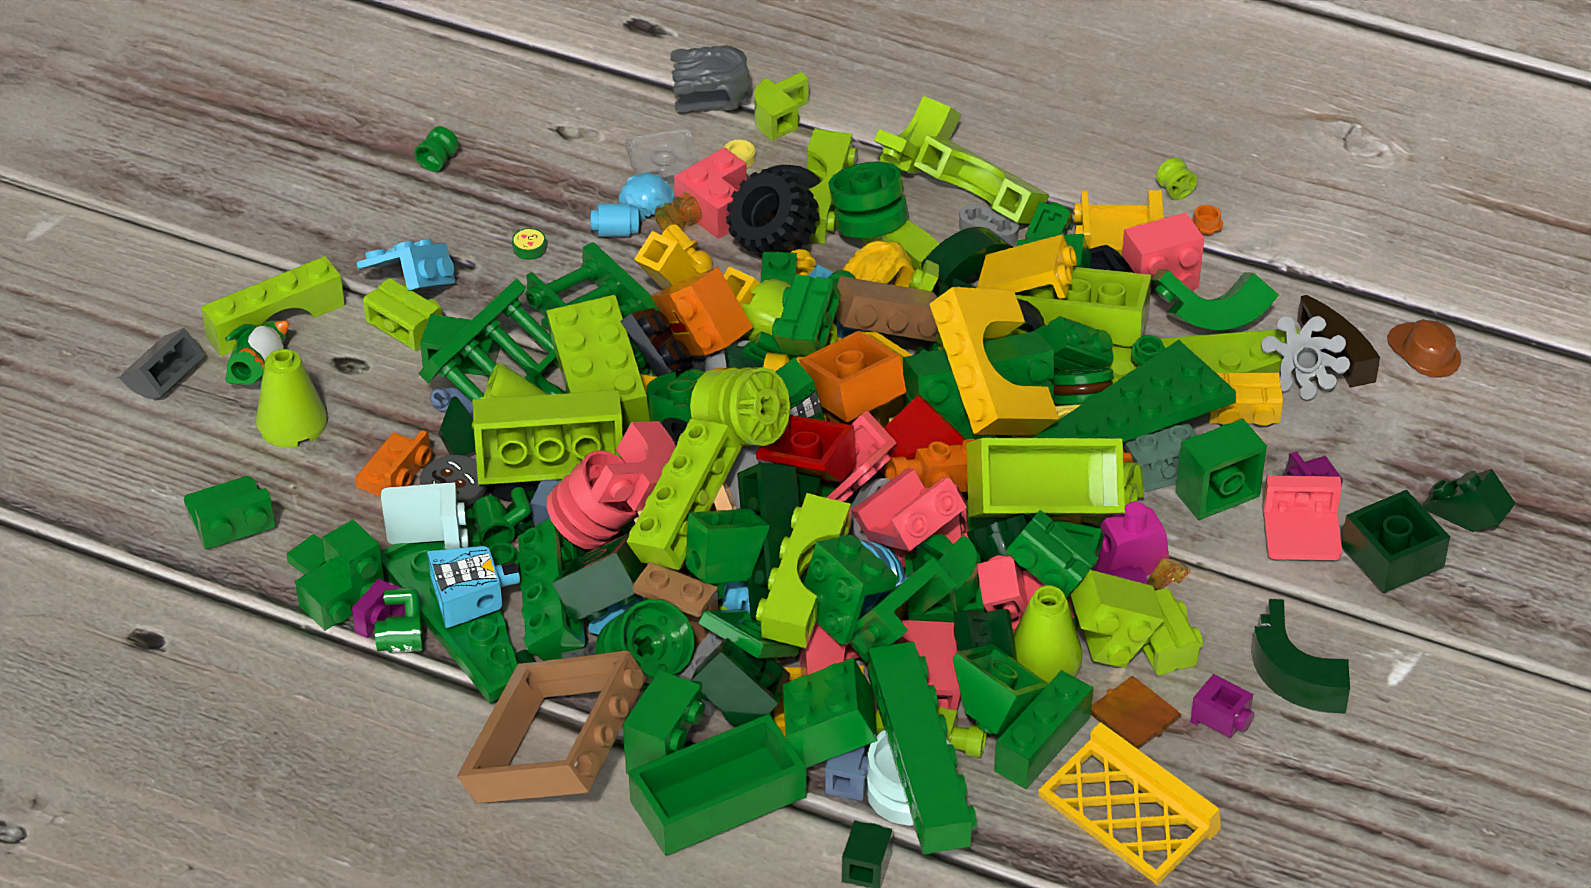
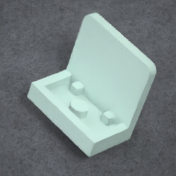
[381,482,469,549]

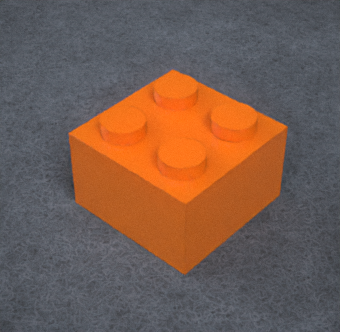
[799,330,906,422]

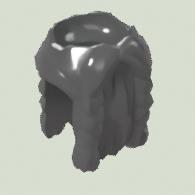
[670,45,749,114]

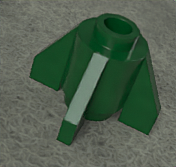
[967,514,1027,569]

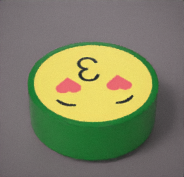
[512,228,546,260]

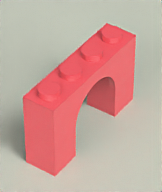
[799,620,961,710]

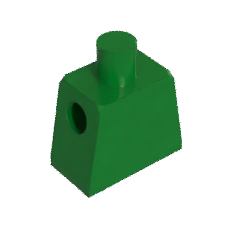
[685,508,770,599]

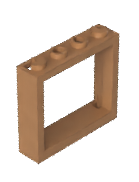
[457,651,647,803]

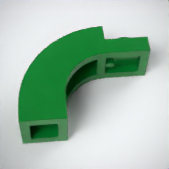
[1151,269,1279,330]

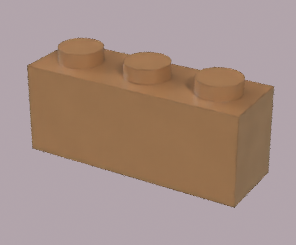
[835,276,938,342]

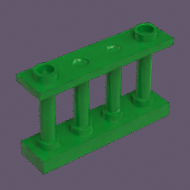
[525,242,674,340]
[418,278,559,401]

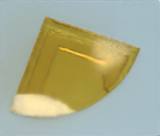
[1148,558,1191,591]

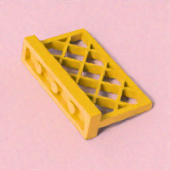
[1038,722,1221,886]

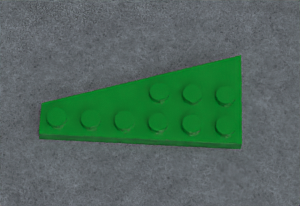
[1033,340,1236,443]
[380,508,518,703]

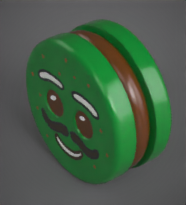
[1049,367,1114,405]

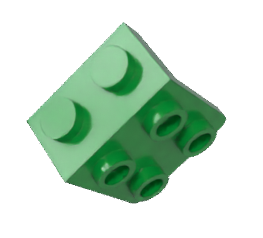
[184,476,275,550]
[804,534,899,645]

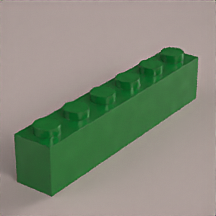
[868,641,977,854]

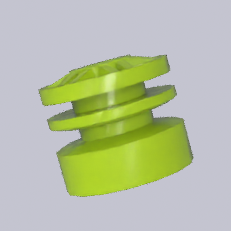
[690,367,790,446]

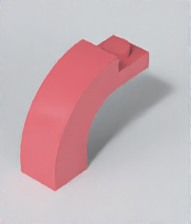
[590,421,676,511]

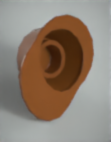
[1387,319,1461,378]

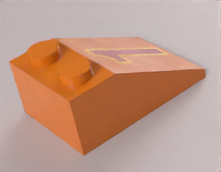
[651,266,753,356]

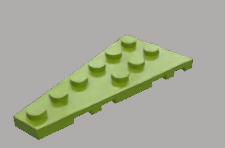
[1105,328,1299,383]

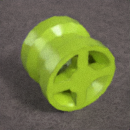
[1156,157,1198,200]

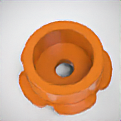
[1191,205,1224,235]

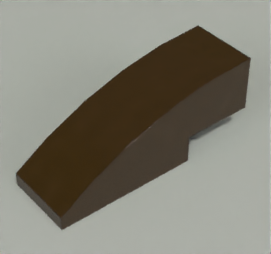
[1297,295,1380,388]

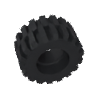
[726,168,820,259]

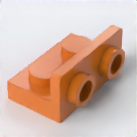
[355,430,432,497]

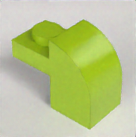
[754,72,809,141]

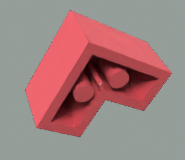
[674,147,747,239]
[1122,212,1204,291]
[978,556,1075,633]

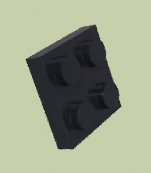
[620,307,693,377]

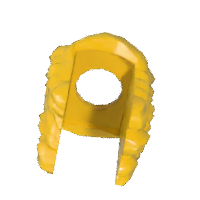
[842,239,914,288]

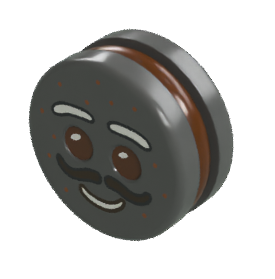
[420,455,489,514]

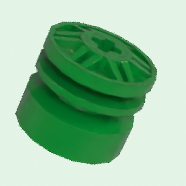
[595,599,694,693]

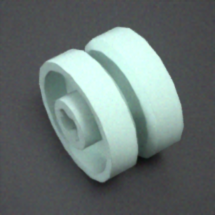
[866,730,950,826]

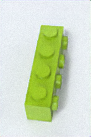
[626,418,742,570]

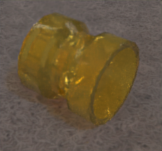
[655,192,702,231]

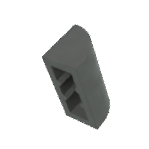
[119,328,205,399]

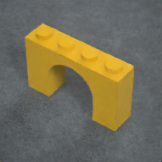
[634,231,760,308]
[930,287,1059,435]

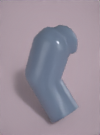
[430,388,473,418]

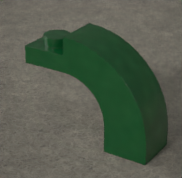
[921,227,1013,298]
[1251,599,1350,714]

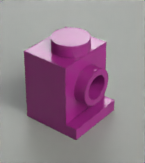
[1190,674,1254,738]

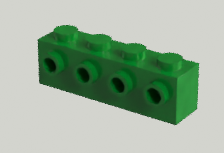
[517,518,585,661]

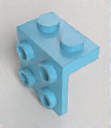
[356,239,456,290]

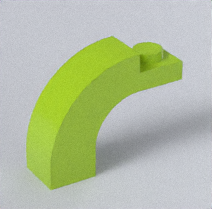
[874,95,962,173]

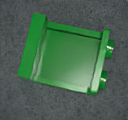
[850,557,957,663]

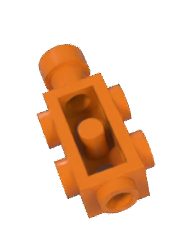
[885,439,975,492]

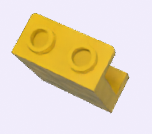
[1073,190,1164,256]
[977,234,1077,299]

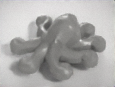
[1261,316,1350,401]

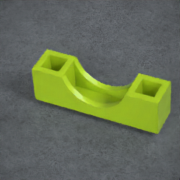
[807,128,858,244]
[914,135,1050,224]
[201,256,345,357]
[756,493,851,648]

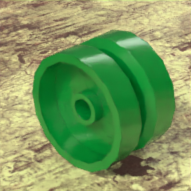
[828,161,909,238]

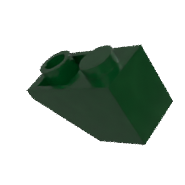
[1422,469,1516,532]

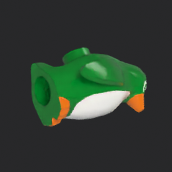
[225,320,290,385]

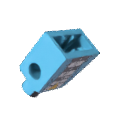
[427,546,520,628]

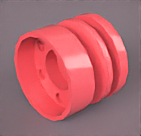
[547,450,638,550]

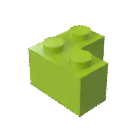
[1071,570,1164,668]

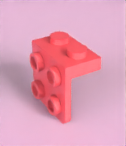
[826,410,897,502]
[1263,475,1342,560]

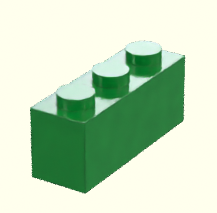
[994,670,1094,789]

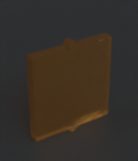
[1091,675,1181,750]

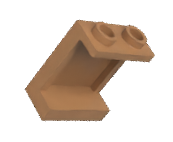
[633,562,718,652]

